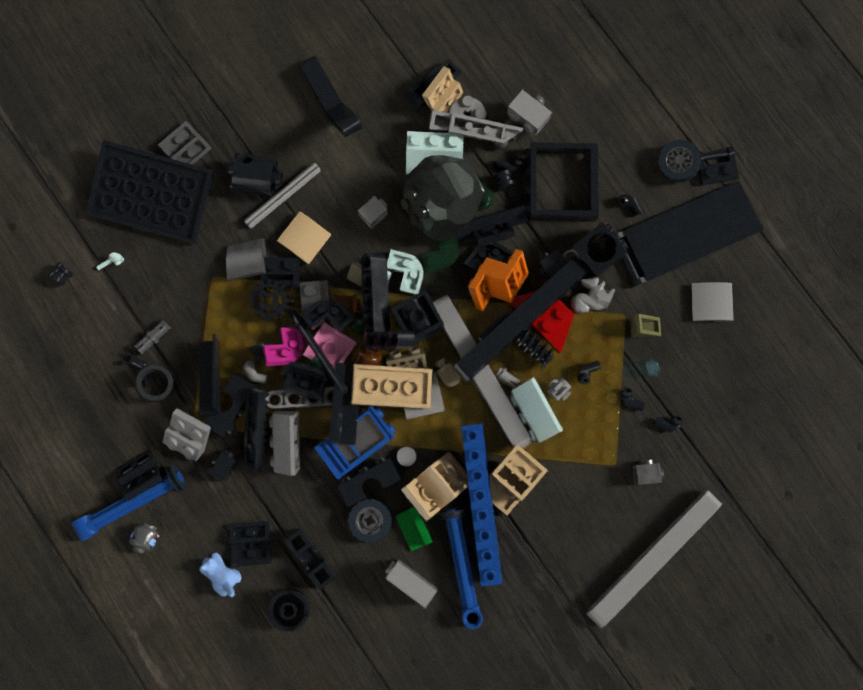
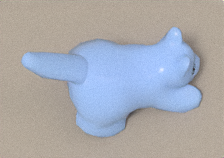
[200,553,241,597]

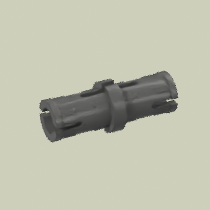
[134,320,171,355]

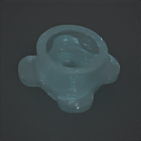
[645,357,660,377]

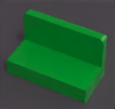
[395,507,433,551]

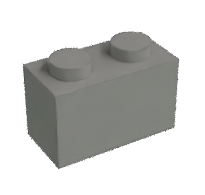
[507,90,552,135]

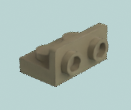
[385,347,428,369]

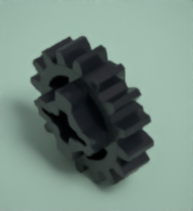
[248,279,291,321]

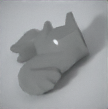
[571,276,616,314]

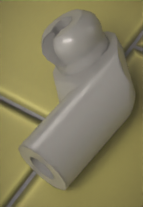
[242,361,268,384]

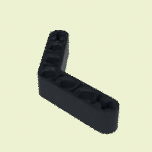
[298,55,362,137]

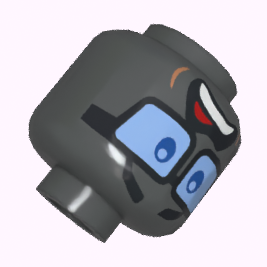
[129,523,159,554]

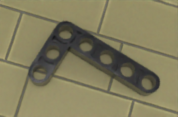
[361,253,415,350]

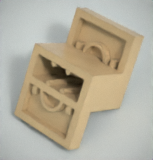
[489,444,548,516]
[402,452,469,521]

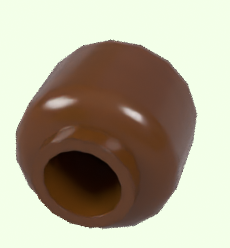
[354,346,382,366]

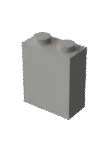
[385,559,437,608]

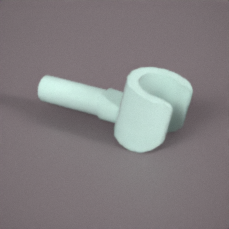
[96,252,124,270]

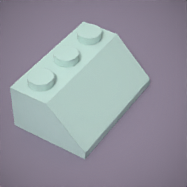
[406,131,464,175]
[509,378,563,444]

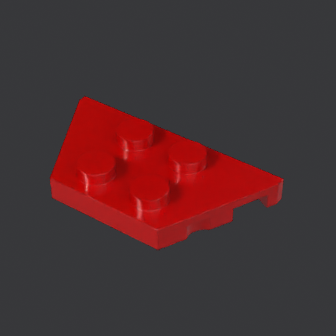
[508,291,574,354]

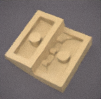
[422,66,463,113]
[277,211,331,264]

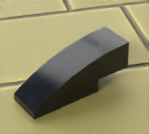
[406,59,462,111]

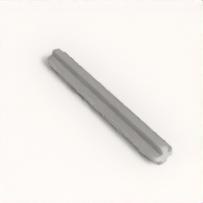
[244,163,321,228]

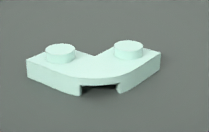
[387,249,423,295]

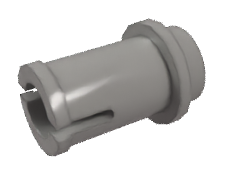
[495,367,520,390]

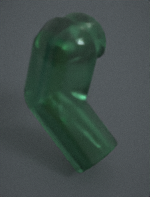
[480,182,493,210]

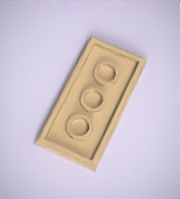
[351,364,432,409]

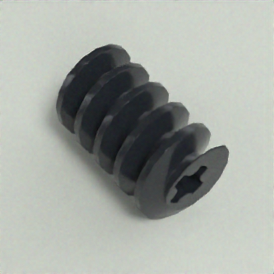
[514,329,555,370]

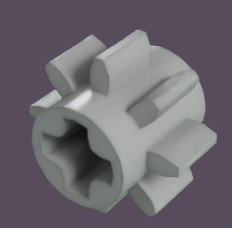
[547,377,571,401]

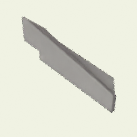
[429,110,523,144]

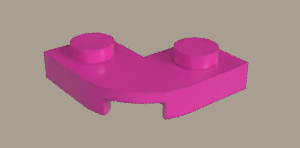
[263,327,303,366]

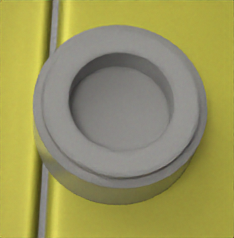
[397,447,416,467]

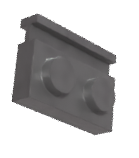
[300,280,330,312]

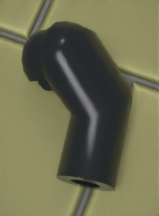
[620,387,645,411]

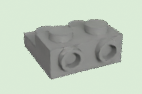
[163,409,211,461]

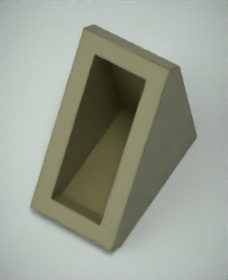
[630,314,661,338]

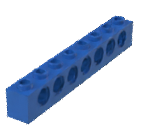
[461,423,502,586]

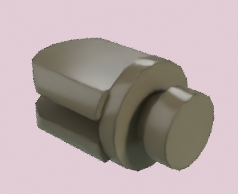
[434,358,460,386]

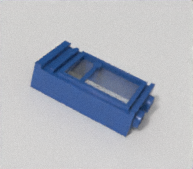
[315,406,396,480]

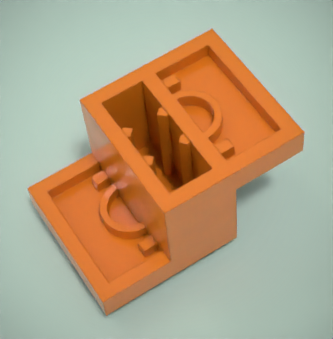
[468,249,529,311]

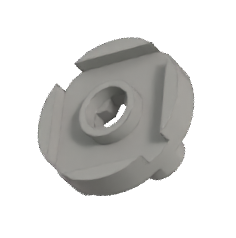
[449,96,486,120]

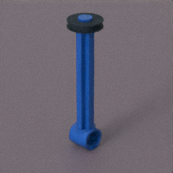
[72,464,187,541]
[438,508,483,629]

